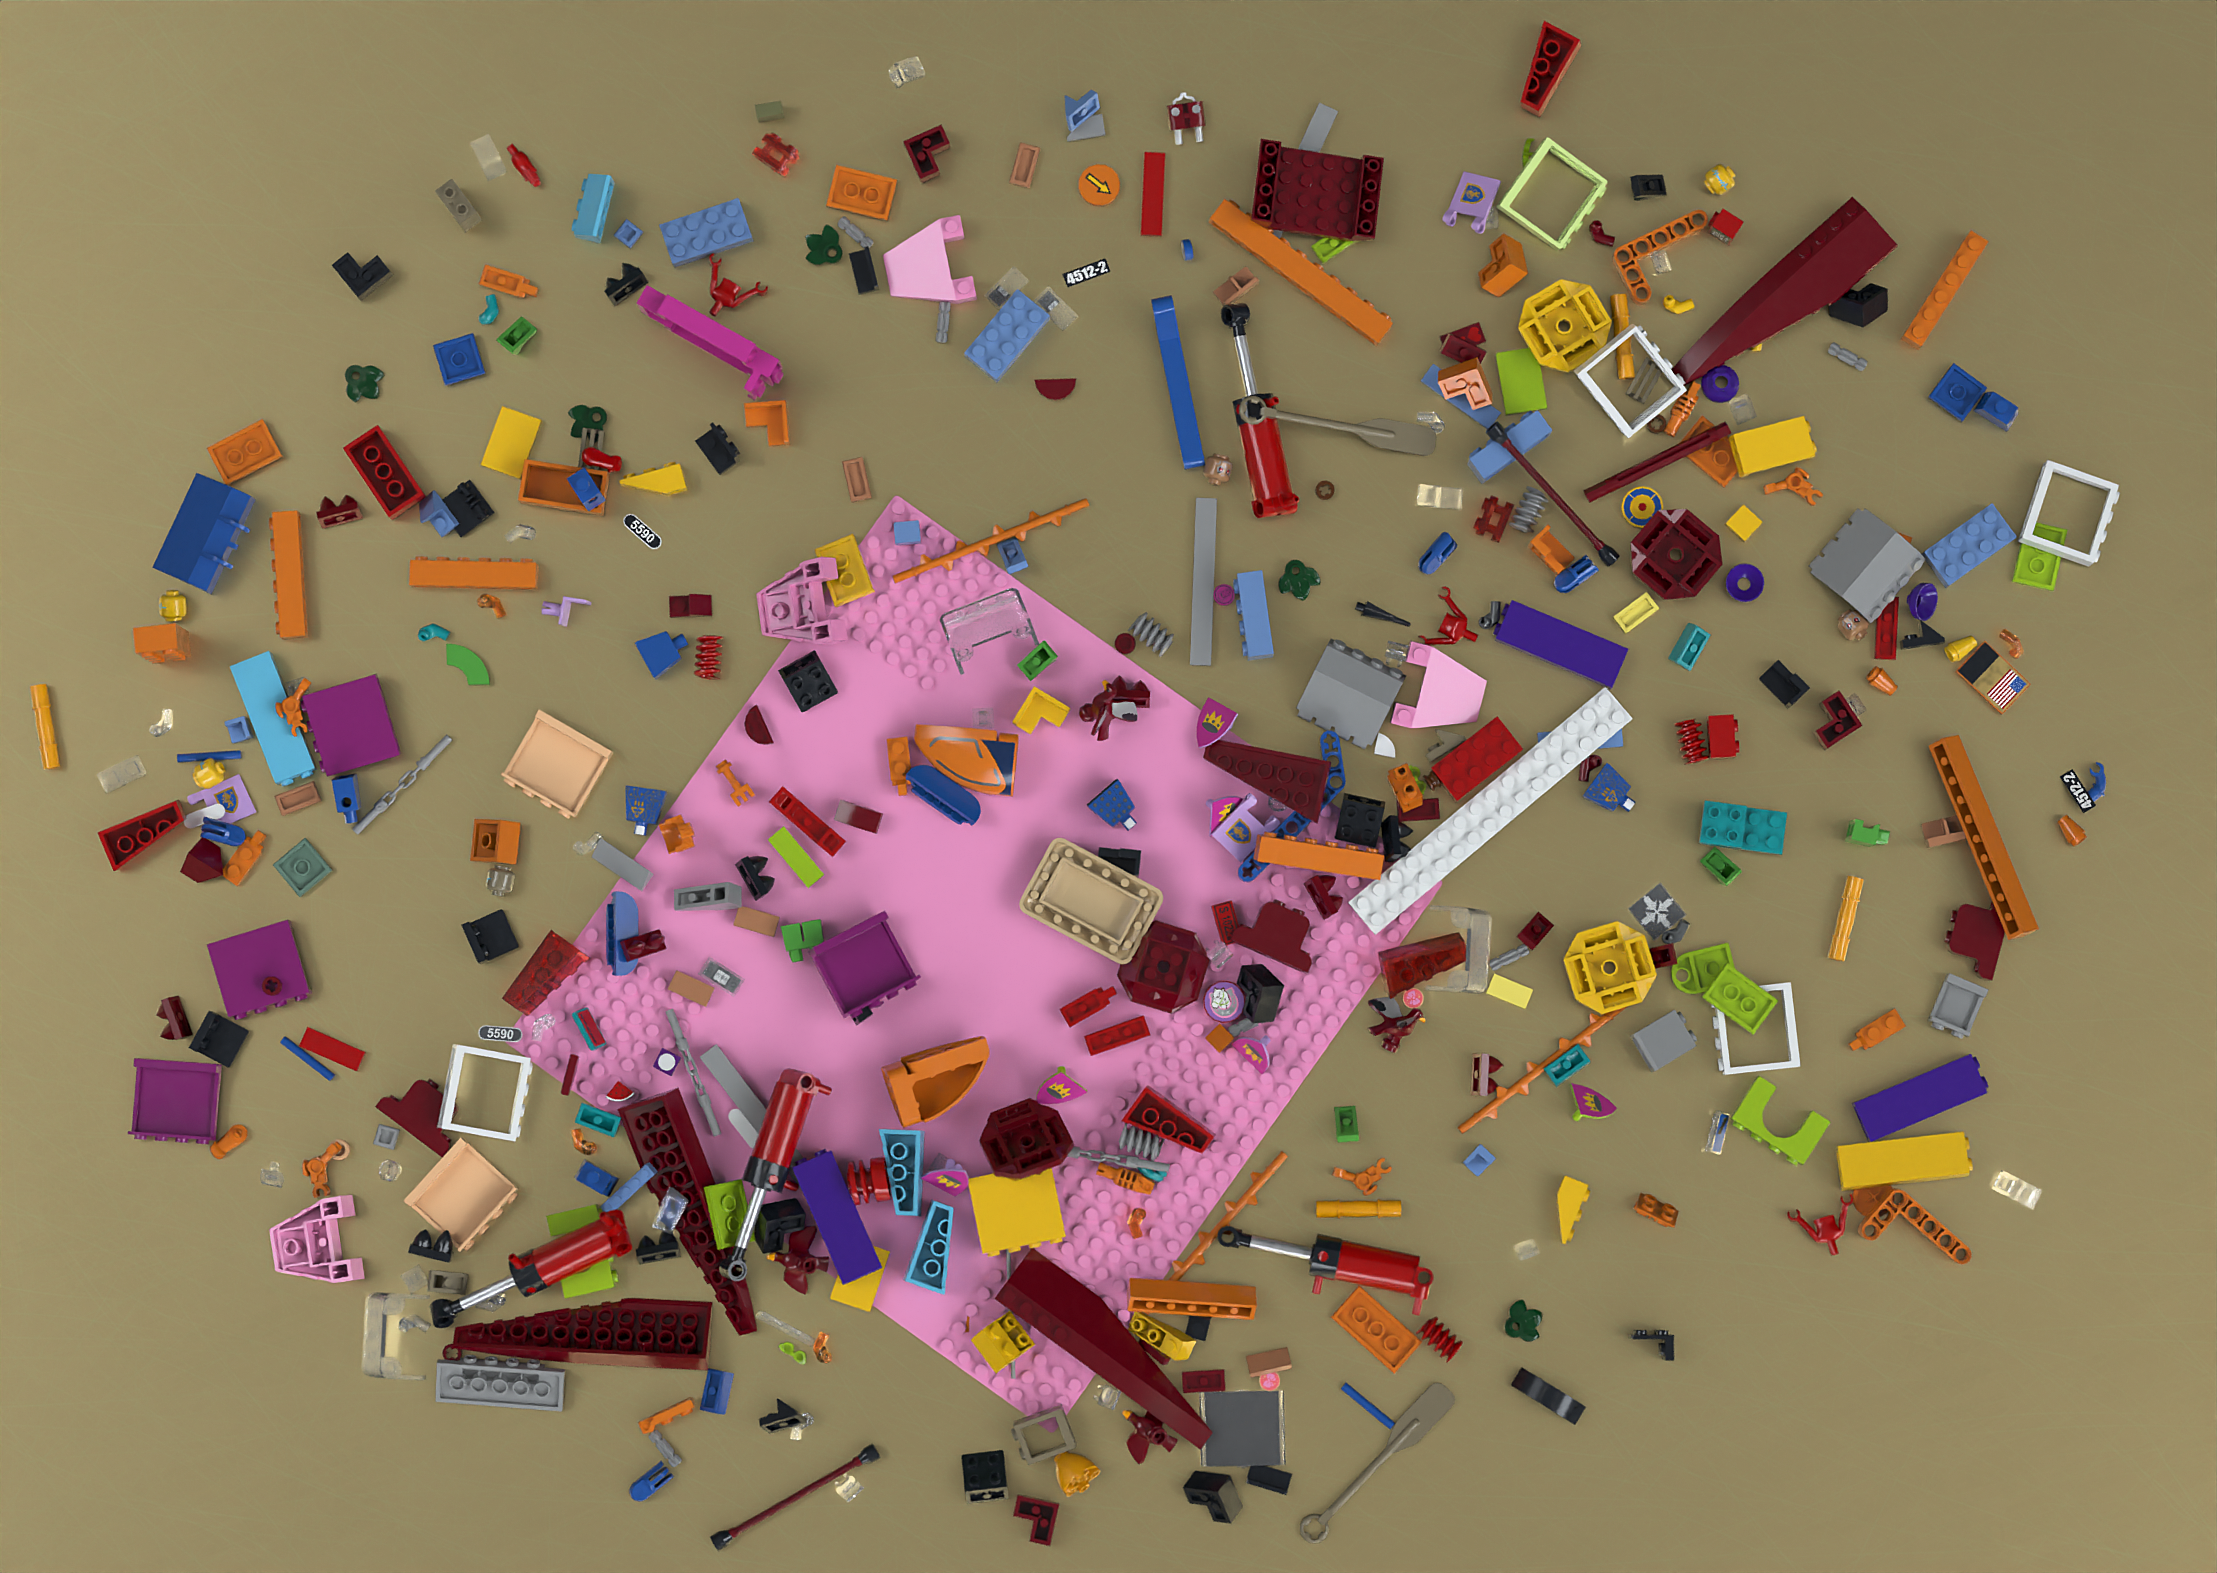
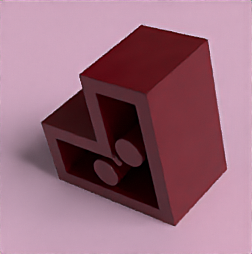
[903,124,951,183]
[1813,690,1863,750]
[1013,1494,1059,1546]

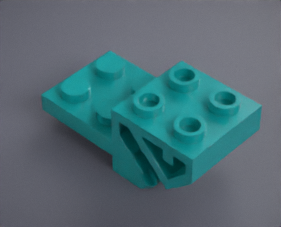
[1699,801,1787,855]

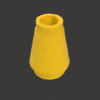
[1944,635,1977,662]

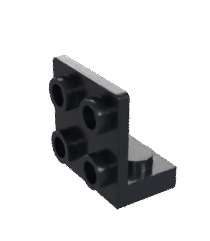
[695,422,740,475]
[778,650,838,712]
[1335,793,1385,848]
[461,909,519,964]
[189,1011,249,1068]
[1628,1330,1674,1361]
[961,1450,1009,1504]

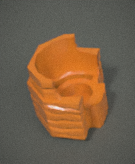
[659,814,695,854]

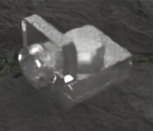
[889,56,925,88]

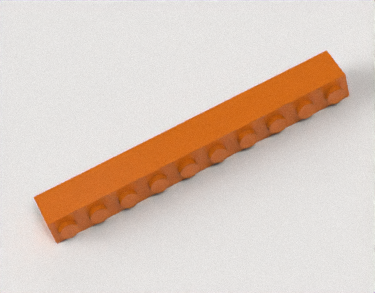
[1208,199,1393,347]
[1929,735,2039,940]

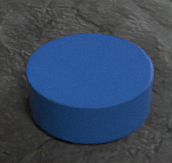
[1181,239,1193,261]

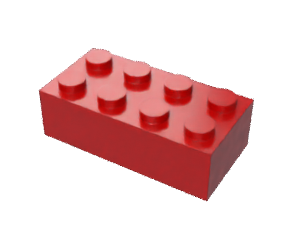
[343,425,426,520]
[1430,716,1523,803]

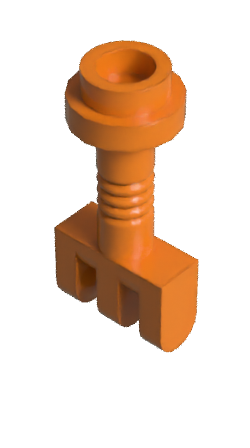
[716,759,755,807]

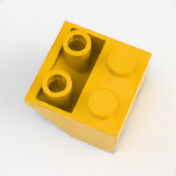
[971,1311,1035,1373]

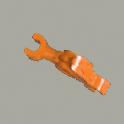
[1763,467,1823,506]
[275,678,311,737]
[302,1141,343,1198]
[1332,1158,1392,1196]

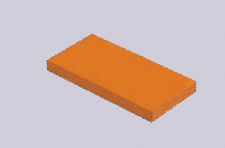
[1331,1285,1422,1374]

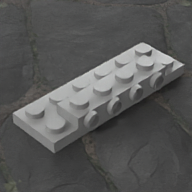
[435,1355,565,1412]

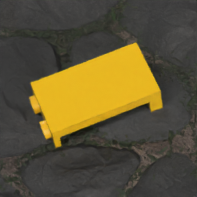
[1729,416,1817,478]

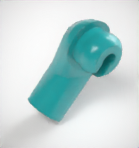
[478,294,499,325]
[418,624,450,641]
[1137,1167,1167,1182]

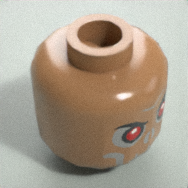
[1203,453,1233,486]
[1837,609,1869,641]

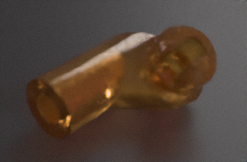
[477,594,506,619]
[1999,629,2024,659]
[571,1128,597,1155]
[1127,1208,1146,1239]
[813,1331,832,1363]

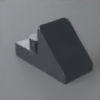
[1630,175,1667,201]
[1900,620,1945,650]
[1185,1315,1211,1341]
[759,1398,807,1434]

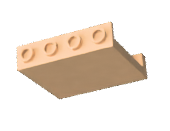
[501,710,613,819]
[404,1138,518,1252]

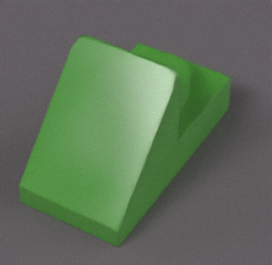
[496,316,537,355]
[1017,640,1058,681]
[1700,847,1742,886]
[1334,1106,1359,1142]

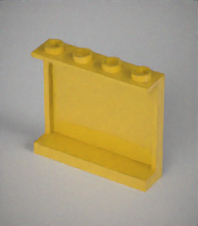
[968,1168,1066,1257]

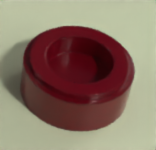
[1115,633,1136,655]

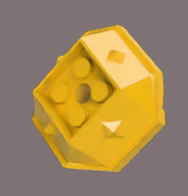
[1518,279,1612,373]
[1563,921,1657,1014]

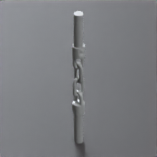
[352,734,452,835]
[665,1009,722,1136]
[1068,1146,1170,1172]

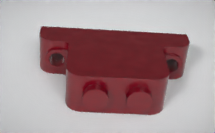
[1229,899,1312,974]
[1944,901,2005,981]
[375,1078,458,1158]

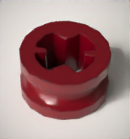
[262,976,282,996]
[442,1344,463,1361]

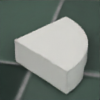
[1374,733,1395,758]

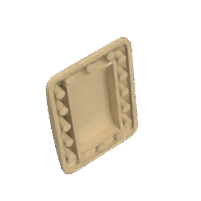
[1019,838,1163,964]

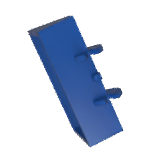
[152,473,255,594]

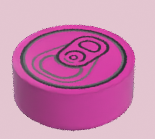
[1214,584,1234,606]

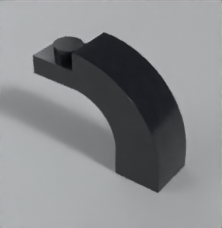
[1511,1367,1586,1425]

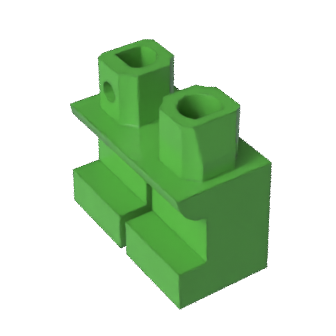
[1845,819,1890,847]
[781,919,824,963]

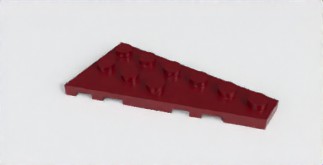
[1203,740,1331,824]

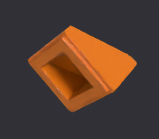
[1205,1024,1235,1053]

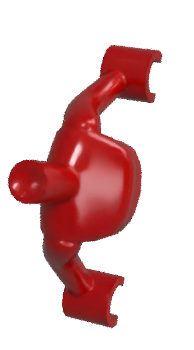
[709,253,768,317]
[1418,586,1478,645]
[1787,1194,1853,1256]

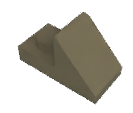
[1426,729,1467,763]
[427,1270,468,1295]

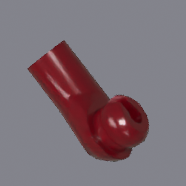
[1589,220,1615,247]
[1578,754,1602,782]

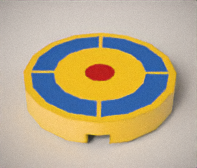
[1621,486,1663,529]

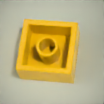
[1725,504,1762,542]

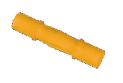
[1610,294,1635,379]
[30,684,60,770]
[1828,876,1864,962]
[1316,1199,1401,1219]

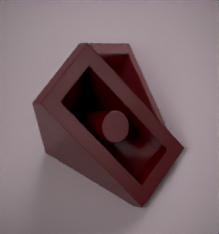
[180,838,223,883]

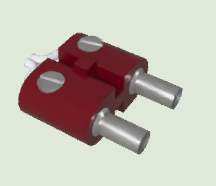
[1166,93,1206,145]

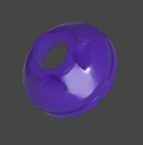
[1701,365,1739,403]
[1726,564,1764,602]
[1907,583,1938,621]

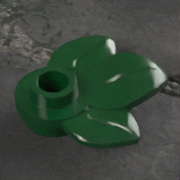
[805,225,843,265]
[345,365,384,402]
[568,405,607,443]
[1278,560,1321,601]
[1504,1300,1543,1342]

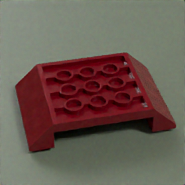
[1251,139,1384,241]

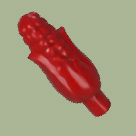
[506,144,541,187]

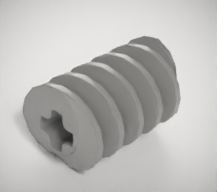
[1508,486,1549,533]
[1128,612,1174,657]
[1119,1123,1165,1161]

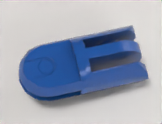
[1418,532,1457,575]
[1554,555,1599,593]
[200,817,246,846]
[629,1461,674,1502]

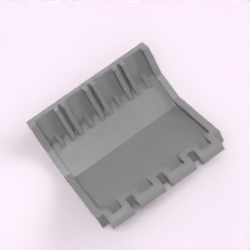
[1809,508,1926,623]
[1296,639,1406,749]

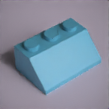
[572,174,615,243]

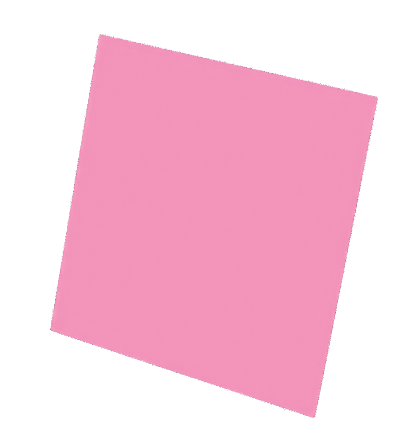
[506,496,1442,1433]

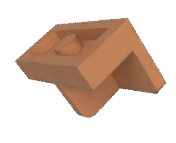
[1213,266,1259,306]
[1921,815,1967,848]

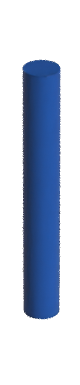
[177,750,241,763]
[280,1036,335,1081]
[1341,1383,1395,1429]

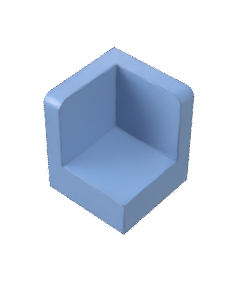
[894,520,921,546]
[224,716,253,744]
[1462,1144,1496,1176]

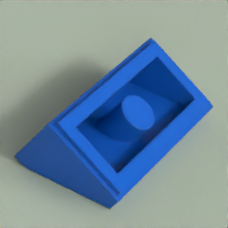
[700,1368,734,1415]

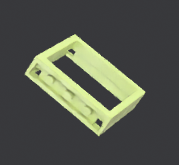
[1496,137,1608,251]

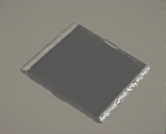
[1199,1389,1286,1468]

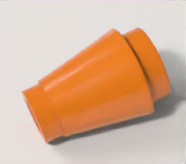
[1866,666,1898,696]
[2057,815,2087,847]

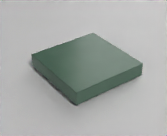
[273,838,332,897]

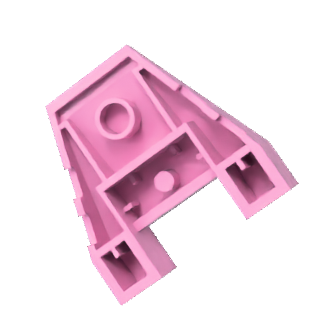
[883,215,977,304]
[756,557,848,644]
[1390,640,1487,728]
[269,1195,365,1283]

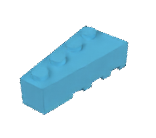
[879,1129,925,1216]
[903,1200,954,1295]

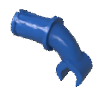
[2087,762,2106,802]

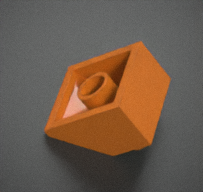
[470,819,520,865]

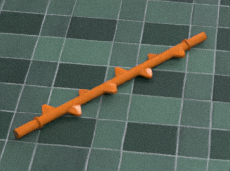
[892,498,1089,583]
[1457,1007,1627,1134]
[1145,1151,1288,1315]

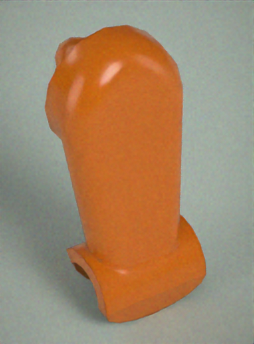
[210,1124,247,1159]

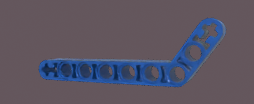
[1151,295,1205,469]
[1238,731,1346,883]

